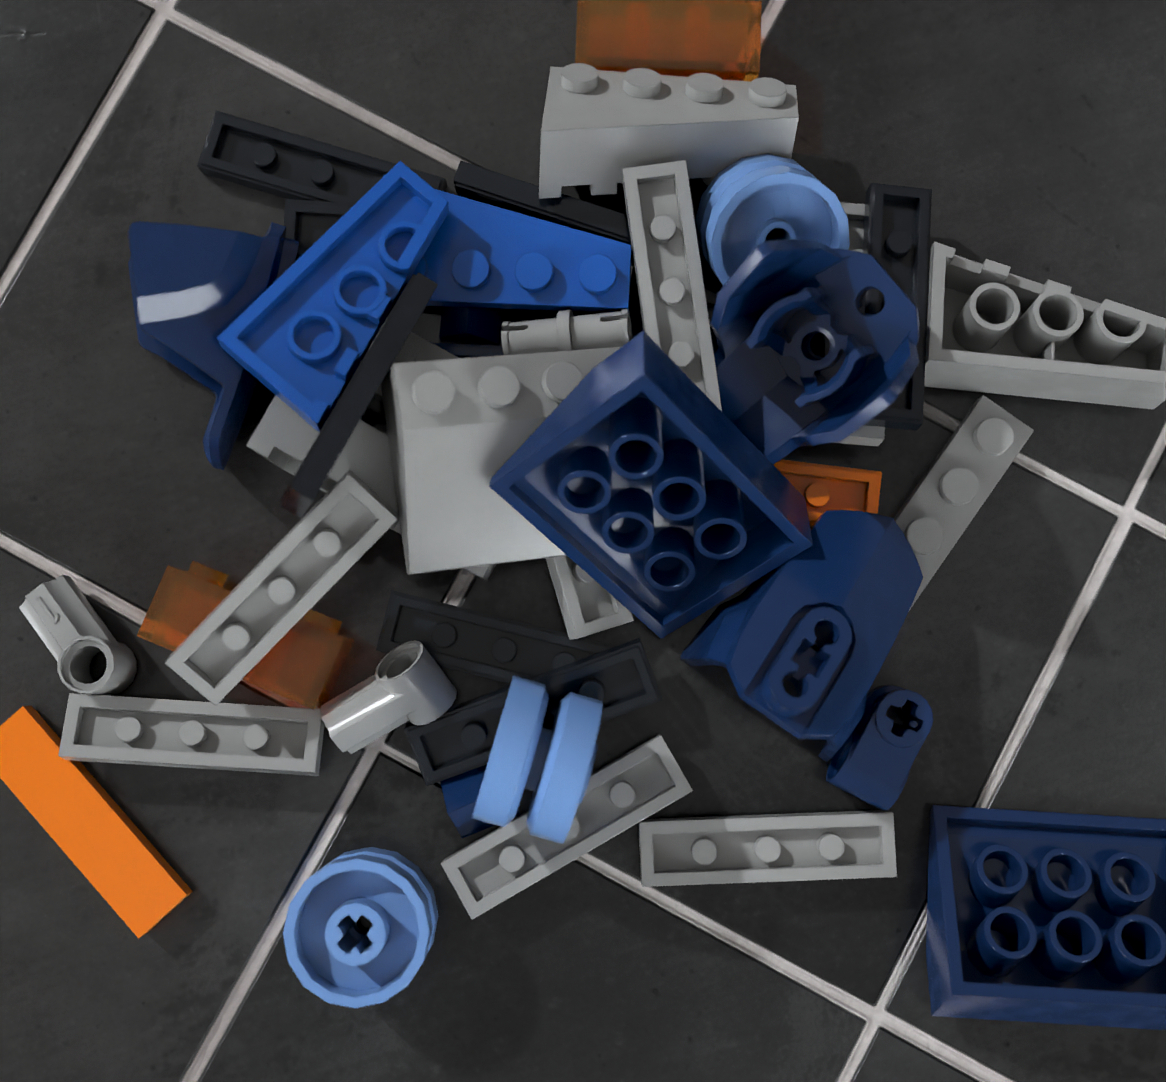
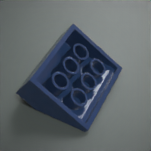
[489,331,813,639]
[926,805,1166,1030]

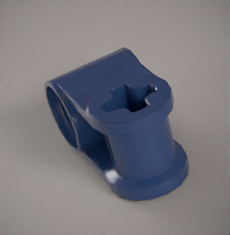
[826,685,933,811]

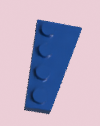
[217,161,449,433]
[383,175,632,313]

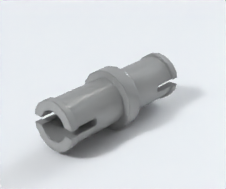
[501,309,633,355]

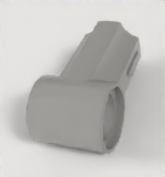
[19,575,137,695]
[321,640,457,754]

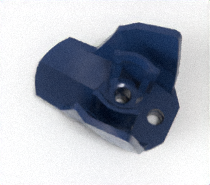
[128,221,299,470]
[710,239,919,465]
[680,510,923,762]

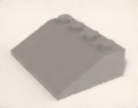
[381,347,621,575]

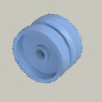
[695,153,850,286]
[472,675,603,844]
[283,847,439,1008]

